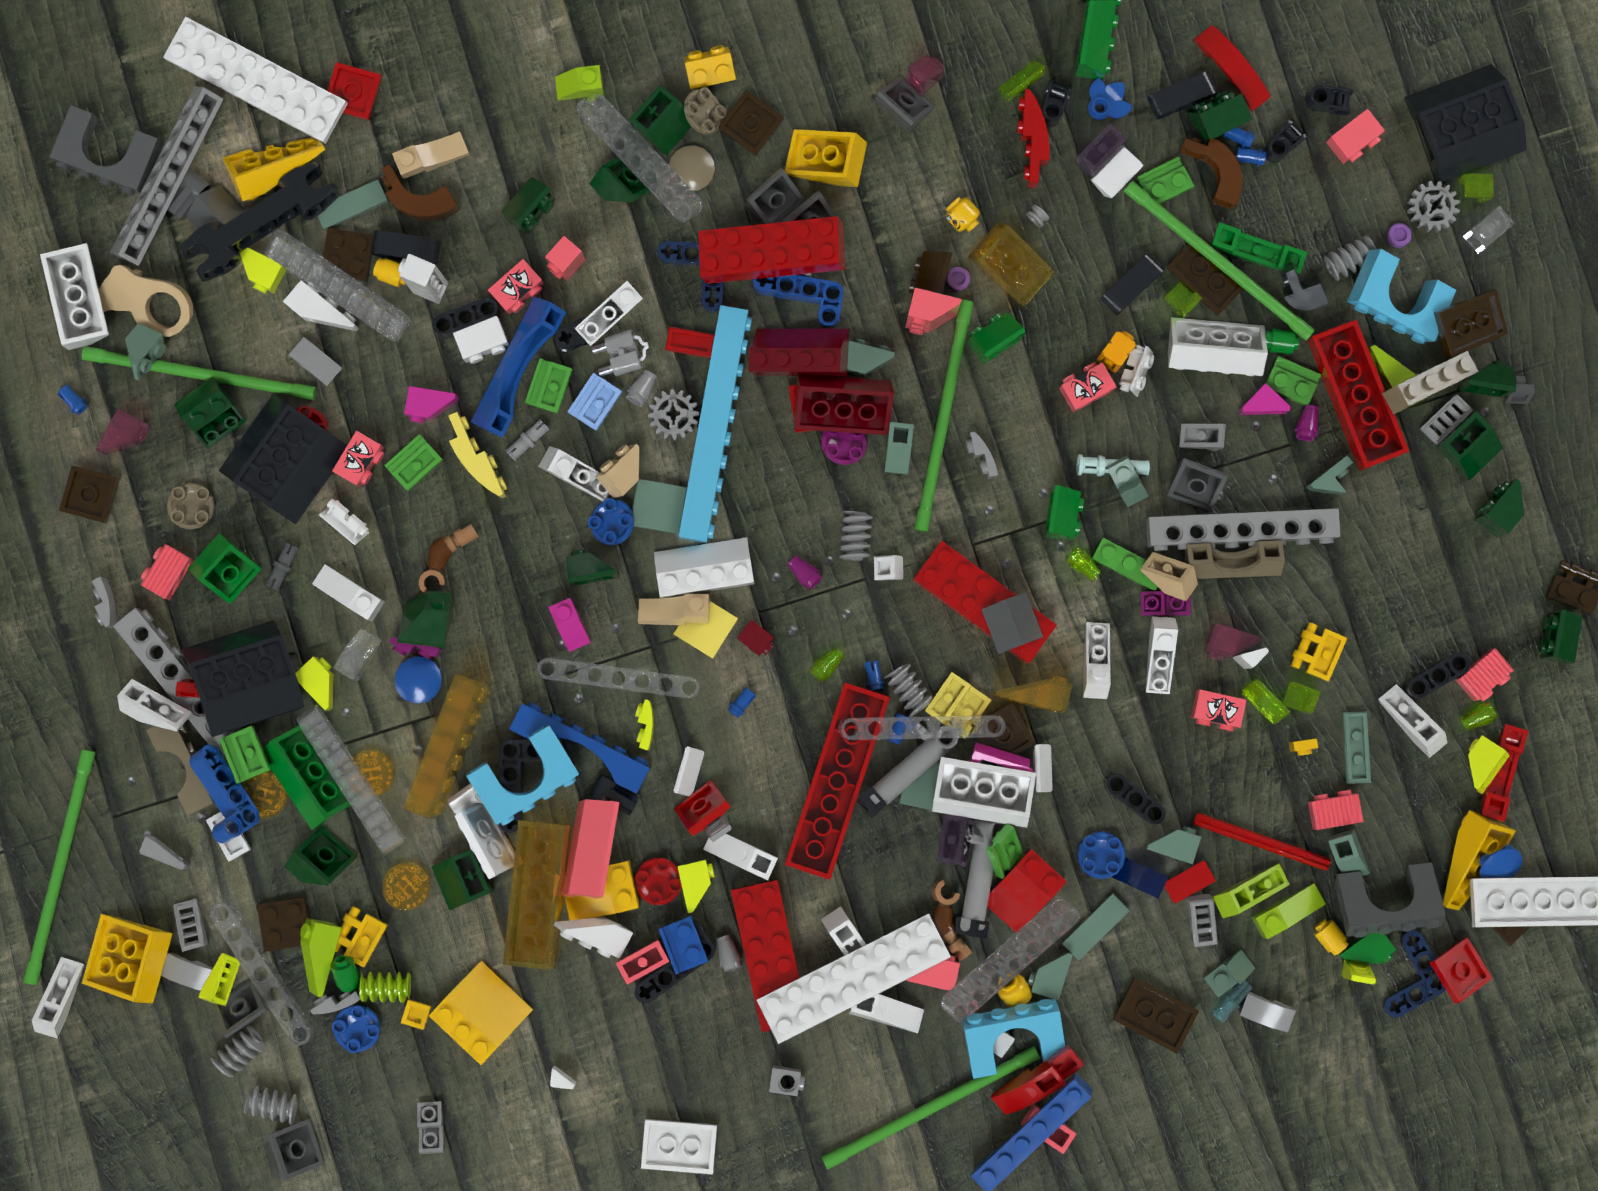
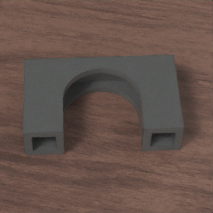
[49,105,163,196]
[1334,862,1446,938]

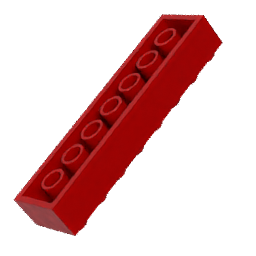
[785,683,890,880]

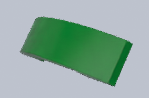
[1211,222,1307,275]

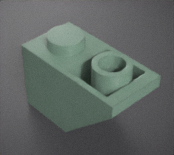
[125,323,165,381]
[847,339,895,377]
[885,422,914,475]
[1328,828,1370,876]

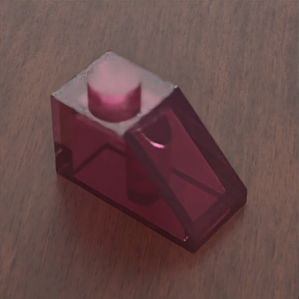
[907,54,944,96]
[95,409,149,455]
[1204,623,1261,661]

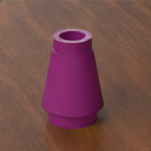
[1294,405,1319,442]
[788,556,823,590]

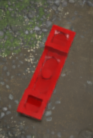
[1193,25,1271,112]
[1480,724,1528,822]

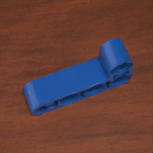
[753,275,843,329]
[189,745,260,844]

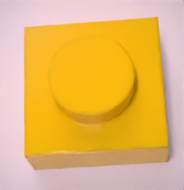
[1289,739,1318,756]
[401,999,432,1030]

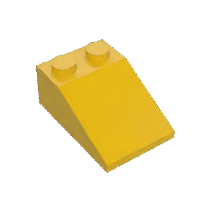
[785,129,867,187]
[560,860,640,920]

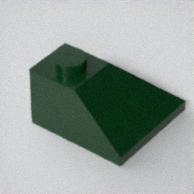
[589,151,661,203]
[1457,361,1516,398]
[566,550,619,586]
[397,591,453,648]
[284,826,358,886]

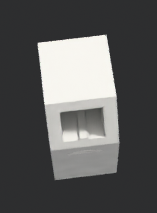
[283,280,359,331]
[575,281,643,346]
[538,446,610,501]
[1146,616,1178,694]
[1083,622,1111,699]
[703,834,778,880]
[554,917,633,958]
[849,994,924,1033]

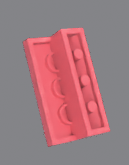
[562,799,619,899]

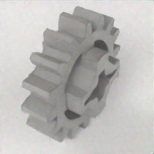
[1407,181,1460,233]
[648,389,699,441]

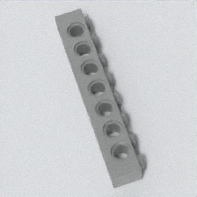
[110,86,223,266]
[1146,509,1340,551]
[113,608,242,767]

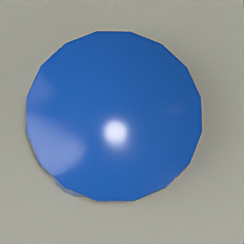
[588,498,634,546]
[395,656,442,704]
[1078,831,1125,879]
[1479,845,1523,878]
[332,1005,381,1053]

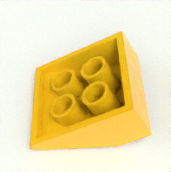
[82,914,172,1003]
[429,961,534,1065]

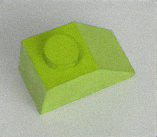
[555,65,604,101]

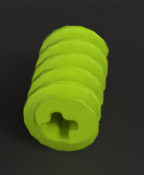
[359,972,411,1003]

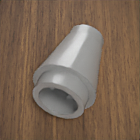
[626,370,657,407]
[716,935,743,972]

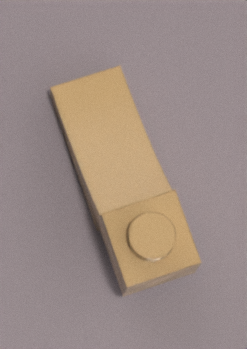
[392,132,470,179]
[638,594,710,626]

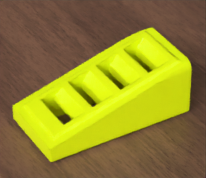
[198,953,241,1006]
[1341,959,1376,985]

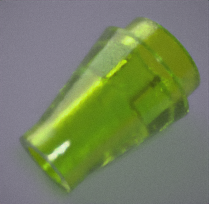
[1066,547,1101,581]
[810,648,844,682]
[1460,701,1498,731]

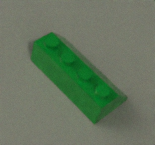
[1075,0,1121,80]
[263,722,359,830]

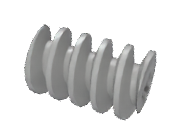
[1324,235,1376,281]
[840,511,873,561]
[884,664,932,717]
[210,1025,265,1078]
[244,1085,298,1125]

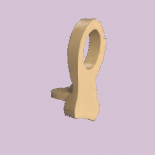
[98,265,193,337]

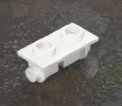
[1119,345,1154,397]
[319,499,369,545]

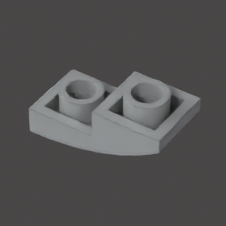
[288,337,342,386]
[966,432,998,479]
[92,577,116,629]
[161,953,213,991]
[310,990,361,1014]
[1240,992,1297,1032]
[417,1101,444,1154]

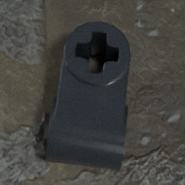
[1042,78,1073,127]
[1305,85,1353,116]
[1264,118,1309,163]
[555,315,601,352]

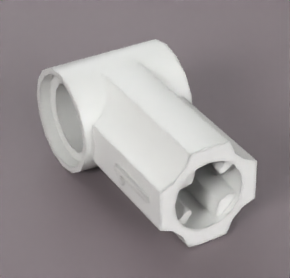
[447,783,483,815]

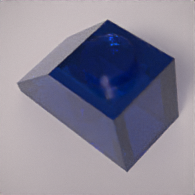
[1111,858,1168,899]

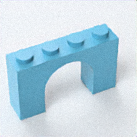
[1347,249,1456,344]
[466,724,579,825]
[961,999,1065,1079]

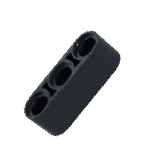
[1147,71,1218,120]
[370,230,441,265]
[1100,253,1165,316]
[432,298,500,339]
[1403,653,1470,699]
[1104,774,1166,825]

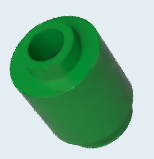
[1265,328,1299,354]
[330,955,360,992]

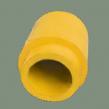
[373,258,406,288]
[1314,919,1349,956]

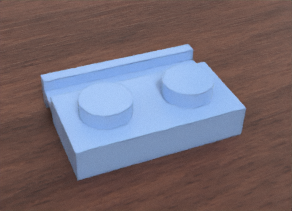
[568,373,623,431]

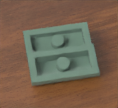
[632,479,687,534]
[899,763,940,810]

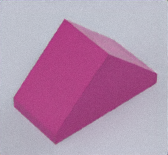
[1239,383,1290,415]

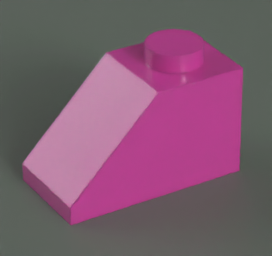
[404,386,459,423]
[548,598,591,652]

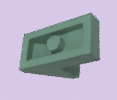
[1106,456,1149,507]
[1306,456,1353,495]
[1203,949,1255,997]

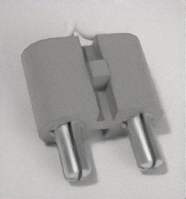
[592,329,649,377]

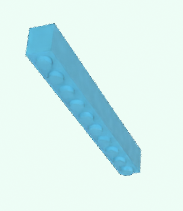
[679,305,752,544]

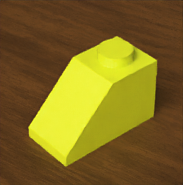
[240,248,287,294]
[295,657,334,711]
[1468,736,1510,794]
[678,859,715,913]

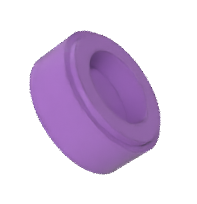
[1386,223,1411,248]
[946,267,970,292]

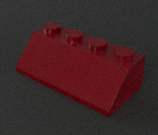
[748,329,849,376]
[794,374,894,435]

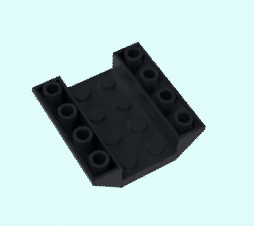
[1404,64,1527,183]
[219,394,347,524]
[181,620,304,737]

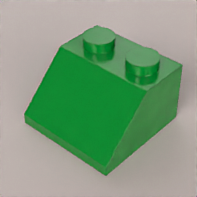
[968,312,1026,365]
[1044,485,1084,541]
[188,533,262,604]

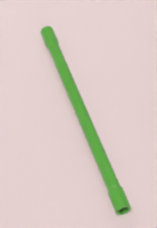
[1124,181,1315,341]
[914,300,974,532]
[82,346,316,401]
[23,749,96,985]
[822,1046,1040,1170]

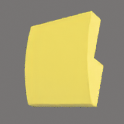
[674,601,738,659]
[925,672,992,739]

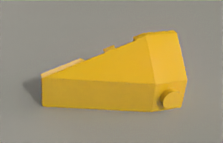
[222,137,325,201]
[1443,810,1516,911]

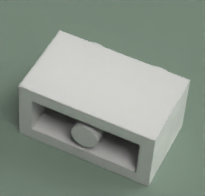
[453,316,509,364]

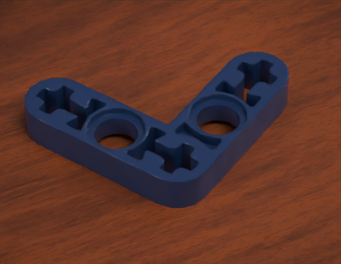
[657,241,724,313]
[1382,930,1446,1018]

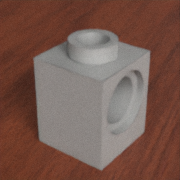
[769,1065,805,1096]

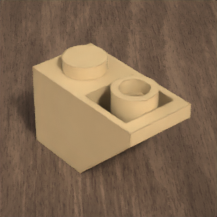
[595,444,639,498]

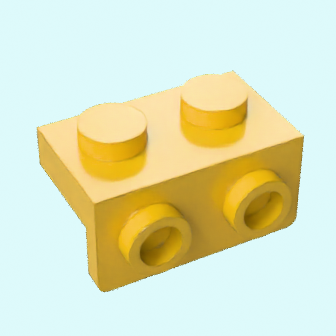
[683,45,736,90]

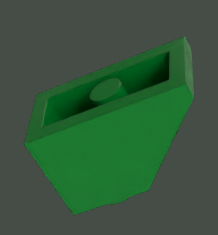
[1337,933,1396,964]

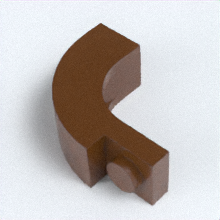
[1179,138,1242,210]
[381,164,460,221]

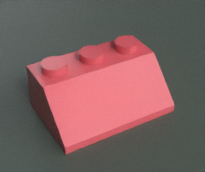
[905,288,962,335]

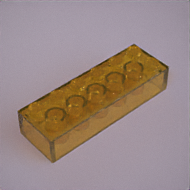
[403,673,490,819]
[503,820,572,970]

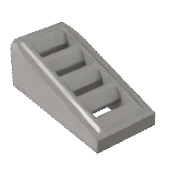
[1420,394,1473,445]
[704,815,732,842]
[139,835,190,870]
[1187,894,1218,947]
[173,898,209,952]

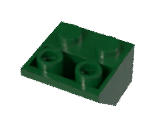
[629,85,692,156]
[1186,90,1253,140]
[501,177,555,235]
[174,377,246,449]
[1436,411,1503,481]
[1475,478,1524,537]
[1538,610,1583,664]
[431,849,494,911]

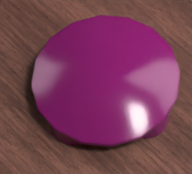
[821,431,867,465]

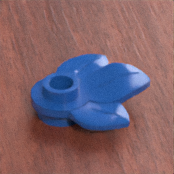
[1088,78,1132,120]

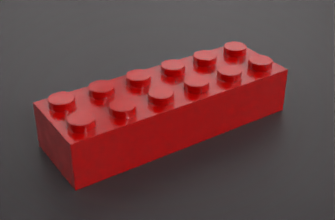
[698,216,845,284]
[1307,319,1409,471]
[913,541,1057,664]
[731,879,799,1032]

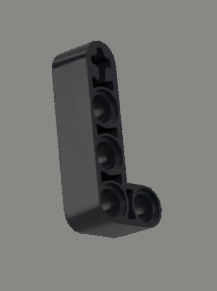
[499,740,541,833]
[635,919,716,1003]

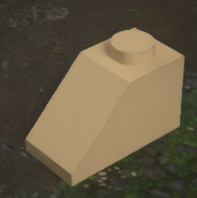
[1141,552,1198,601]

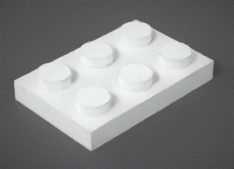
[454,803,520,879]
[641,1119,717,1174]

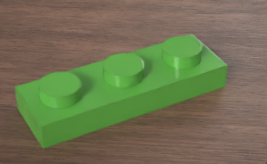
[1092,538,1157,592]

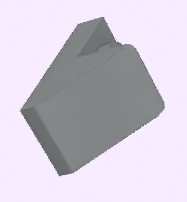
[1179,424,1226,451]

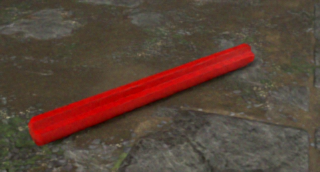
[1193,813,1331,871]

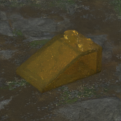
[968,222,1055,307]
[992,676,1072,714]

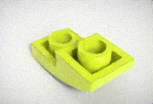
[635,699,654,751]

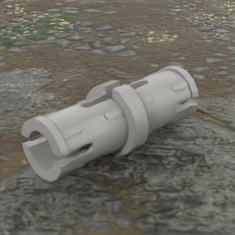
[505,419,549,461]

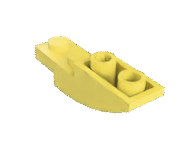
[449,412,507,498]

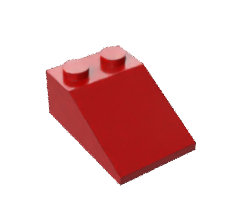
[987,848,1067,933]

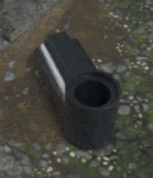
[589,774,640,816]

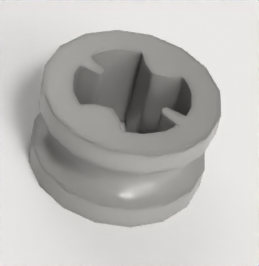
[1026,205,1049,228]

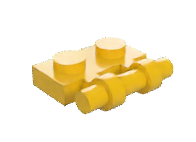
[1290,622,1347,682]
[335,906,388,968]

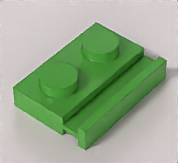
[1136,156,1194,204]
[1266,356,1321,406]
[525,358,573,414]
[384,434,443,492]
[219,726,271,784]
[986,824,1024,879]

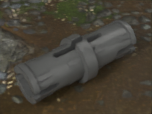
[265,542,299,591]

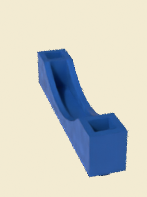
[471,297,566,438]
[509,702,651,794]
[971,1072,1093,1191]

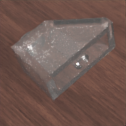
[1463,206,1515,254]
[333,628,382,681]

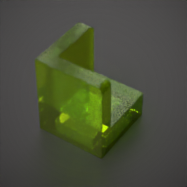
[1460,174,1493,202]
[1163,283,1202,318]
[1282,682,1321,714]

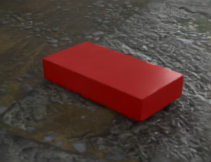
[665,327,715,359]
[1162,860,1216,904]

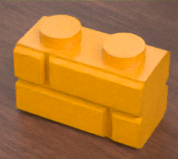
[1097,331,1136,373]

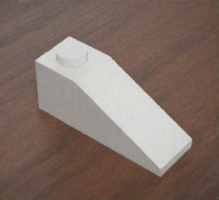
[312,564,385,622]
[117,679,191,731]
[1378,684,1447,758]
[821,906,867,955]
[32,957,84,1038]

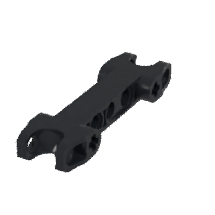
[179,161,340,282]

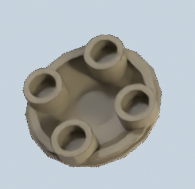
[684,87,727,135]
[668,145,715,192]
[167,483,215,530]

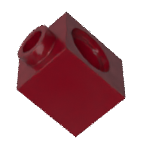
[737,620,775,657]

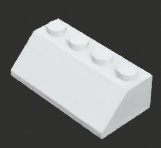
[40,243,109,350]
[1168,317,1268,376]
[654,538,754,598]
[932,757,1036,828]

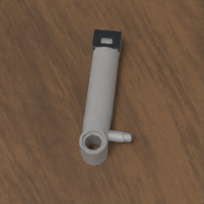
[856,722,958,819]
[954,819,1005,938]

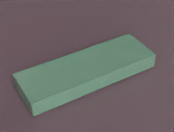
[318,179,389,231]
[1342,711,1371,784]
[1062,893,1130,961]

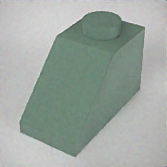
[1144,826,1201,864]
[1027,952,1073,1001]

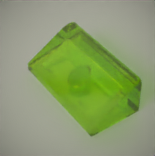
[998,61,1046,102]
[1241,679,1290,724]

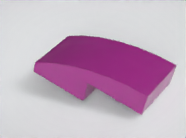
[1141,591,1191,616]
[389,637,442,659]

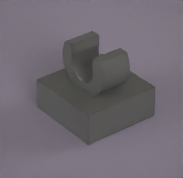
[1505,376,1535,404]

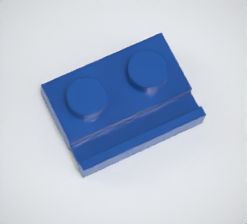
[658,916,709,974]

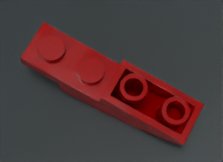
[1017,89,1049,188]
[991,1044,1084,1115]

